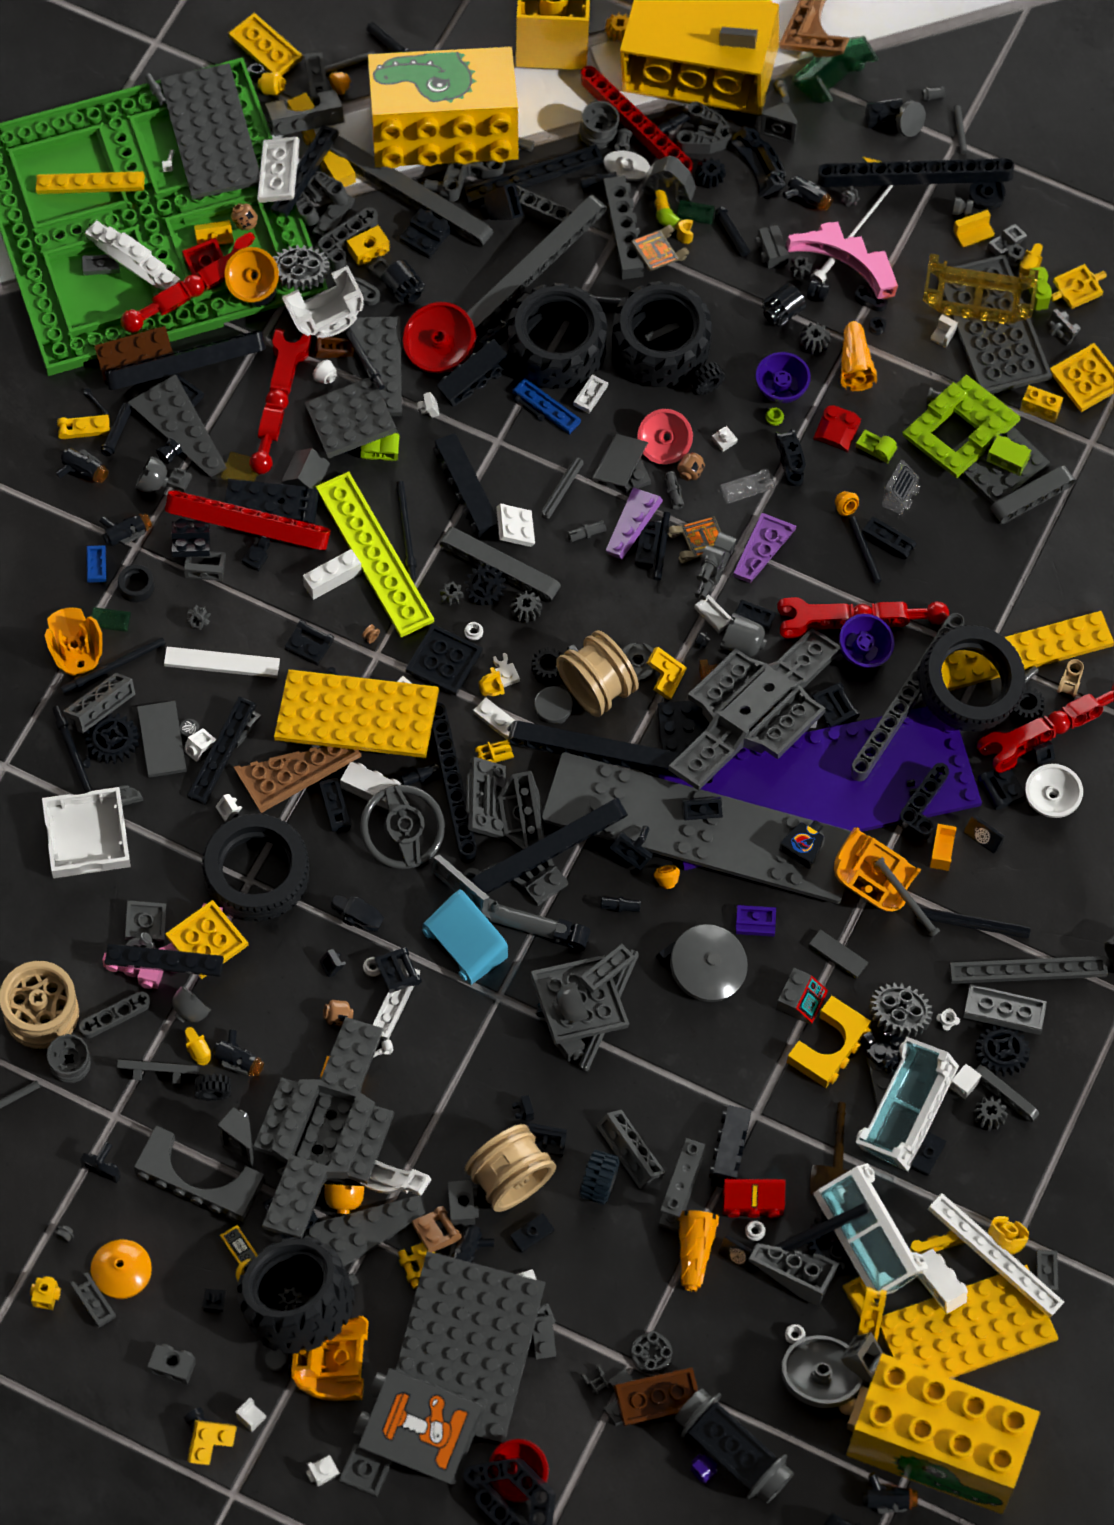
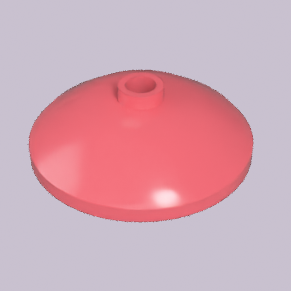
[638,409,693,465]

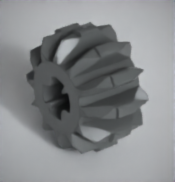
[800,322,831,354]
[510,590,542,623]
[973,1096,1008,1131]

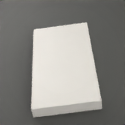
[258,137,299,203]

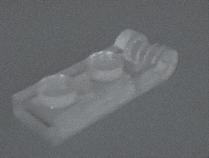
[720,469,775,504]

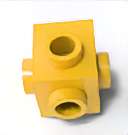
[30,1276,61,1310]

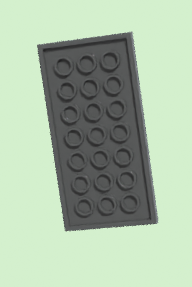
[160,63,260,199]
[936,255,1052,394]

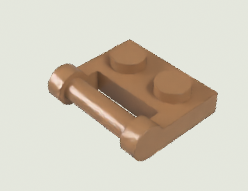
[412,1206,461,1252]

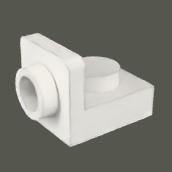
[184,729,216,762]
[306,1455,340,1486]

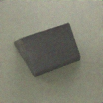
[760,103,797,144]
[281,448,330,489]

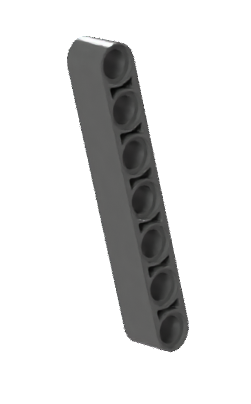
[439,527,561,602]

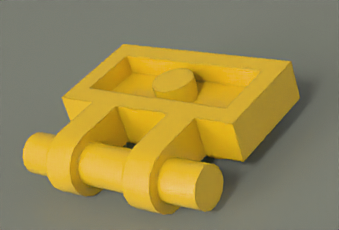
[398,1243,435,1289]

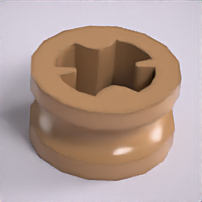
[362,624,380,643]

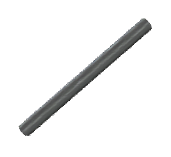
[579,949,639,1071]

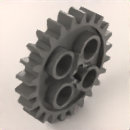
[273,245,330,290]
[869,983,933,1037]

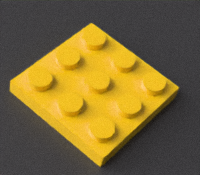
[1050,343,1114,412]
[165,900,249,979]

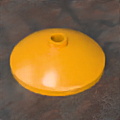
[225,247,279,302]
[91,1239,152,1299]

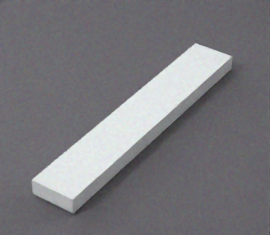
[164,647,280,678]

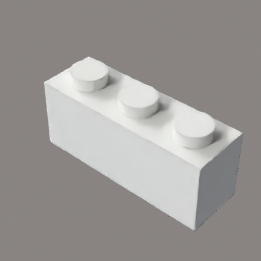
[303,549,362,600]
[340,762,401,810]
[917,1248,968,1314]

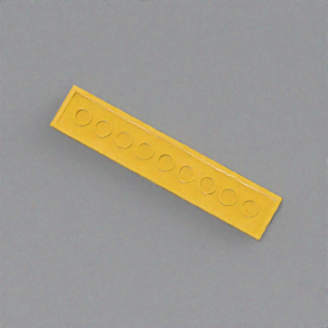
[941,611,1114,691]

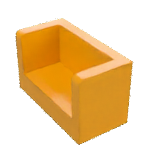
[930,824,957,871]

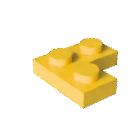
[647,647,687,700]
[188,1420,236,1465]

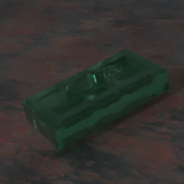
[677,200,715,225]
[91,607,131,632]

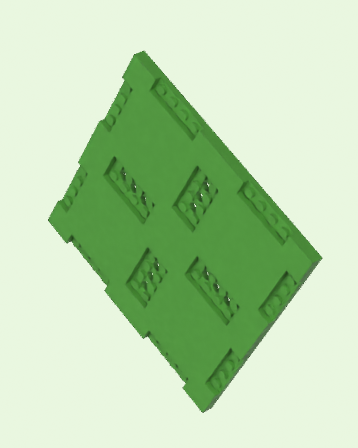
[0,57,328,376]

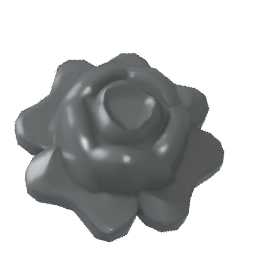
[839,186,860,207]

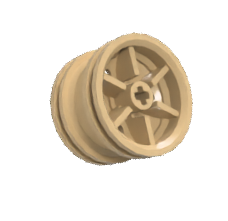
[556,630,639,717]

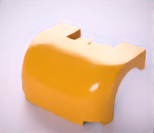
[834,827,921,911]
[292,1316,369,1401]

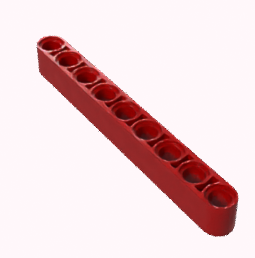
[581,65,692,174]
[165,491,330,550]

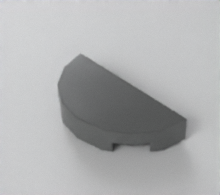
[118,785,143,806]

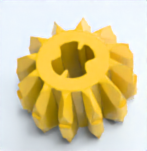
[605,12,629,43]

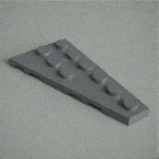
[350,317,402,416]
[128,375,227,477]
[304,1195,425,1284]

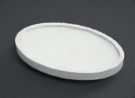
[604,151,650,181]

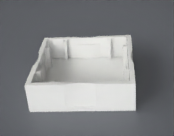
[42,787,131,878]

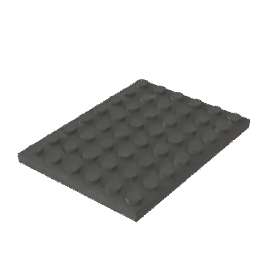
[396,1251,546,1443]

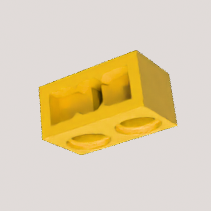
[1020,385,1063,423]

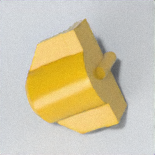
[478,667,505,697]

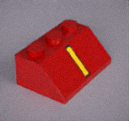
[723,1179,785,1218]

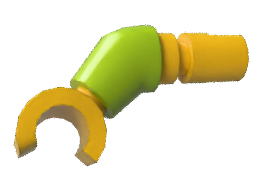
[655,190,694,244]

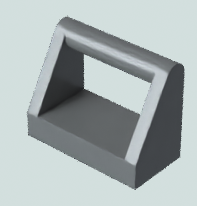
[184,551,226,581]
[840,1332,884,1382]

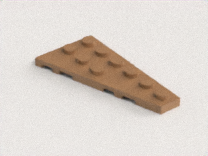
[234,746,361,813]

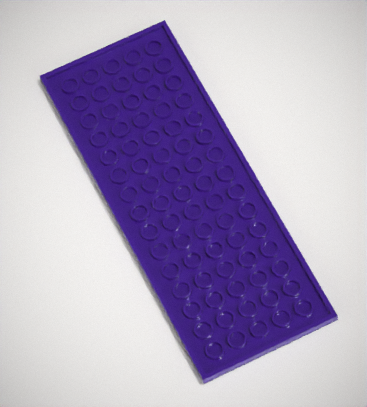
[657,706,982,870]

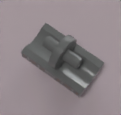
[1046,309,1081,345]

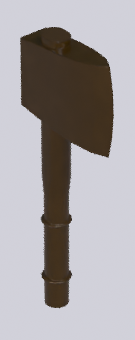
[810,1102,849,1196]

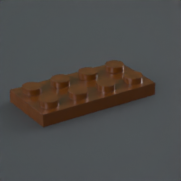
[94,326,173,381]
[614,1367,698,1426]

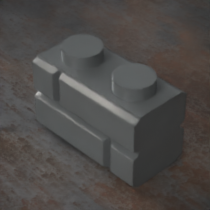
[755,225,789,268]

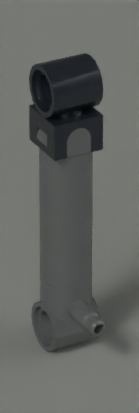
[484,898,591,950]

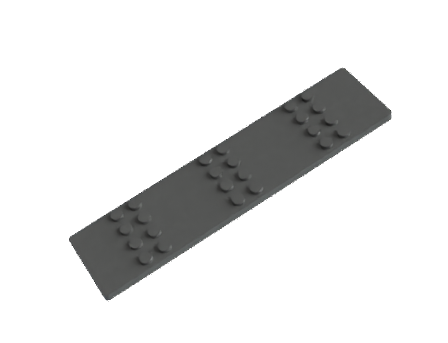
[542,752,851,904]

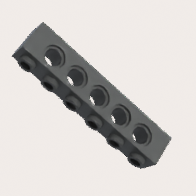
[603,176,647,279]

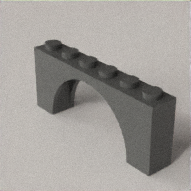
[134,1126,265,1222]

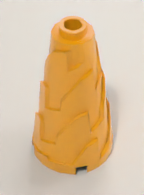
[840,321,877,391]
[678,1210,719,1292]

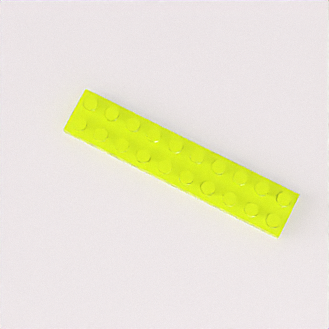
[316,472,434,637]

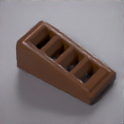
[314,337,354,358]

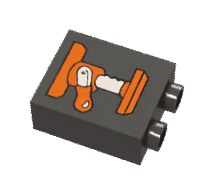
[354,1368,486,1484]

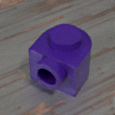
[690,1454,717,1483]

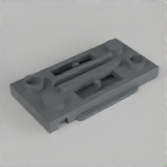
[466,757,506,839]

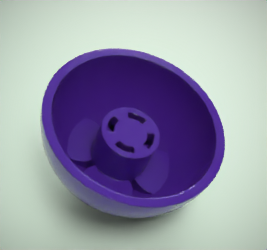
[756,352,811,403]
[839,614,894,669]

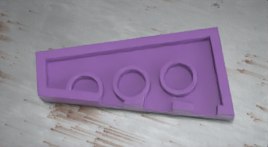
[606,487,663,559]
[733,513,796,583]

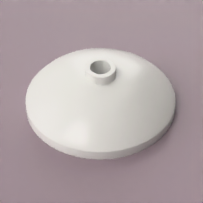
[1025,764,1083,818]

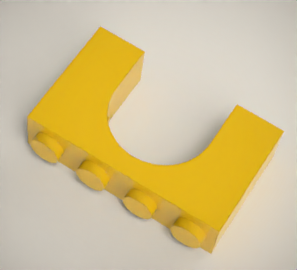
[787,996,872,1088]

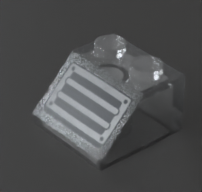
[882,459,920,515]

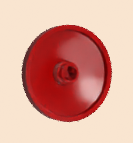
[403,302,476,374]

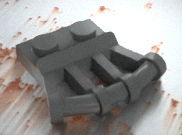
[511,859,568,906]

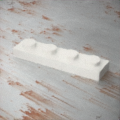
[373,964,420,1040]

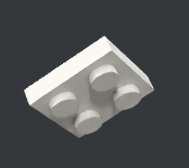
[496,504,535,547]

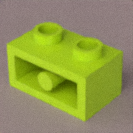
[986,435,1031,476]

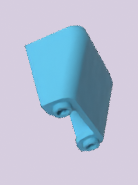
[422,889,508,985]

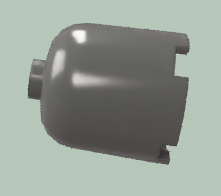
[720,613,767,657]

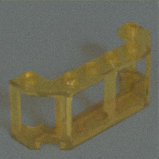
[923,254,1039,324]

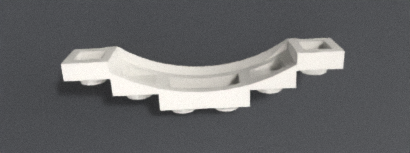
[85,221,181,291]
[356,1161,431,1196]

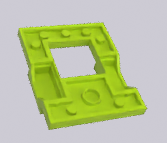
[903,375,1020,479]

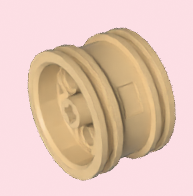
[0,961,79,1049]
[465,1124,556,1212]

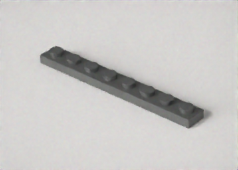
[949,956,1108,984]

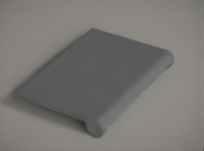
[592,434,648,487]

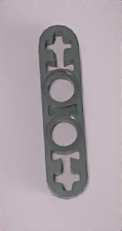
[79,992,151,1038]
[975,1065,1039,1122]

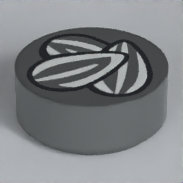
[180,719,199,739]

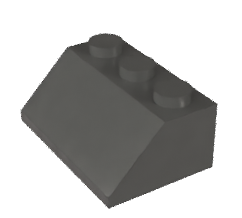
[218,1107,255,1168]

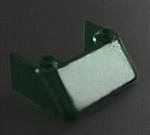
[791,36,879,104]

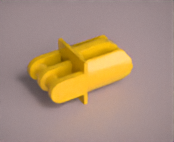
[1019,243,1043,279]
[474,740,514,763]
[185,1027,211,1066]

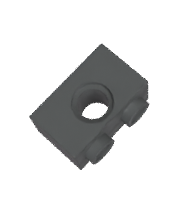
[448,1180,479,1226]
[147,1344,196,1385]

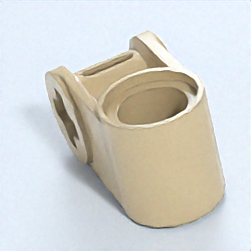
[1057,659,1084,698]

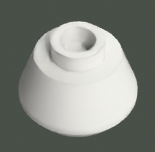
[313,360,337,384]

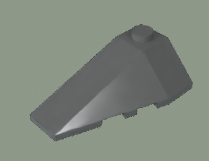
[748,1243,839,1306]

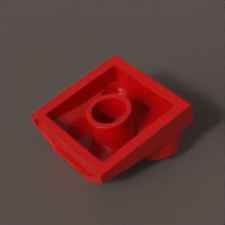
[182,238,224,275]
[813,405,861,452]

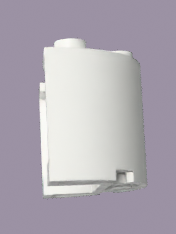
[282,266,364,338]

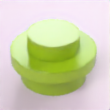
[766,408,784,426]

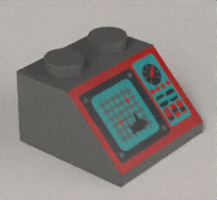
[776,968,828,1025]

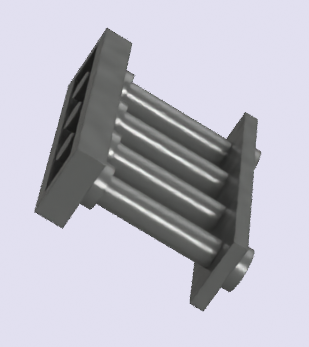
[659,1138,705,1232]

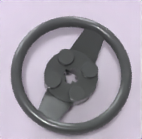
[360,785,445,869]

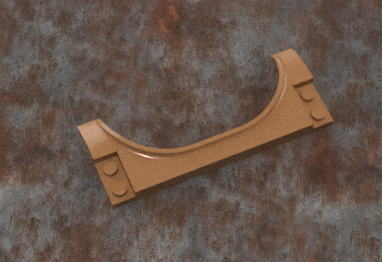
[779,0,849,57]

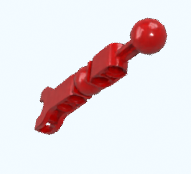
[121,232,256,333]
[249,329,311,474]
[777,597,950,638]
[977,683,1114,773]

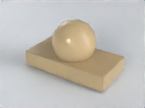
[839,1386,868,1431]

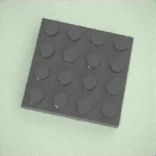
[305,378,397,458]
[952,427,1050,505]
[530,955,630,1044]

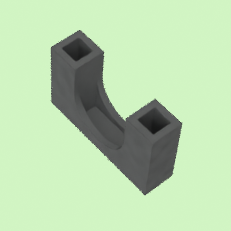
[265,90,345,136]

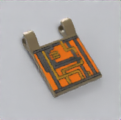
[631,225,689,271]
[668,516,721,564]

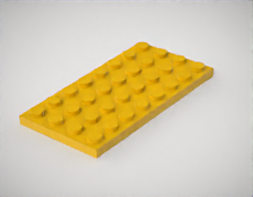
[274,669,439,758]
[880,1265,1058,1378]

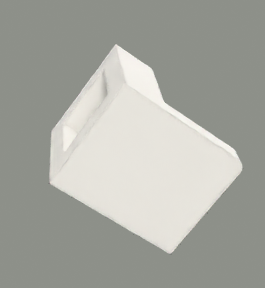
[930,314,958,348]
[949,1064,982,1099]
[236,1398,266,1432]

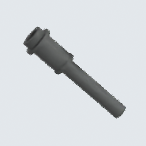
[773,77,789,103]

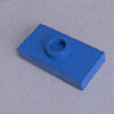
[87,545,106,582]

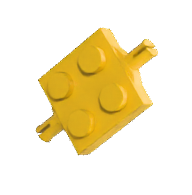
[1051,264,1107,309]

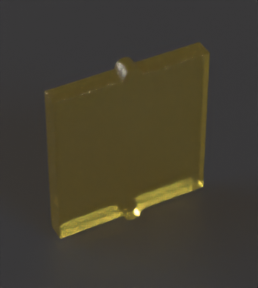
[221,452,259,481]

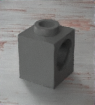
[555,1039,585,1062]

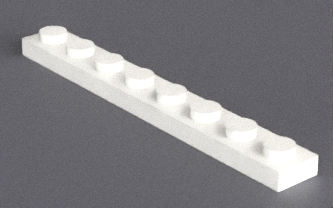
[928,1194,1064,1318]

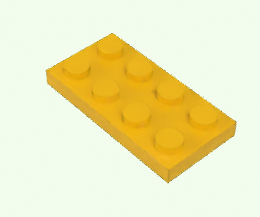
[228,13,303,76]

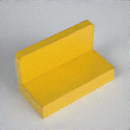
[953,210,995,247]
[194,220,234,245]

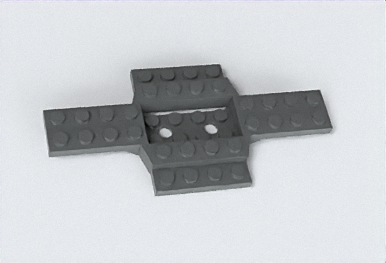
[669,628,841,791]
[253,1017,394,1239]

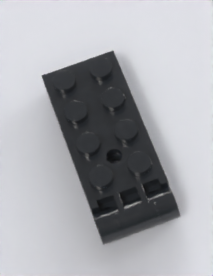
[224,479,319,524]

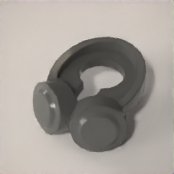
[125,932,156,949]

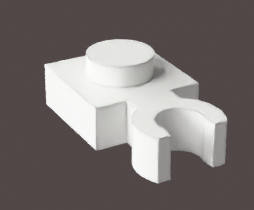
[493,653,520,687]

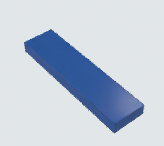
[513,378,581,435]

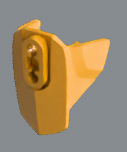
[45,608,102,676]

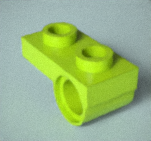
[855,430,897,464]

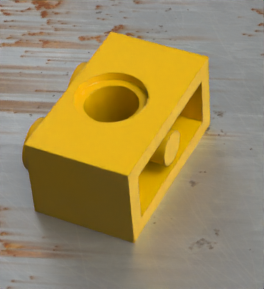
[347,225,390,266]

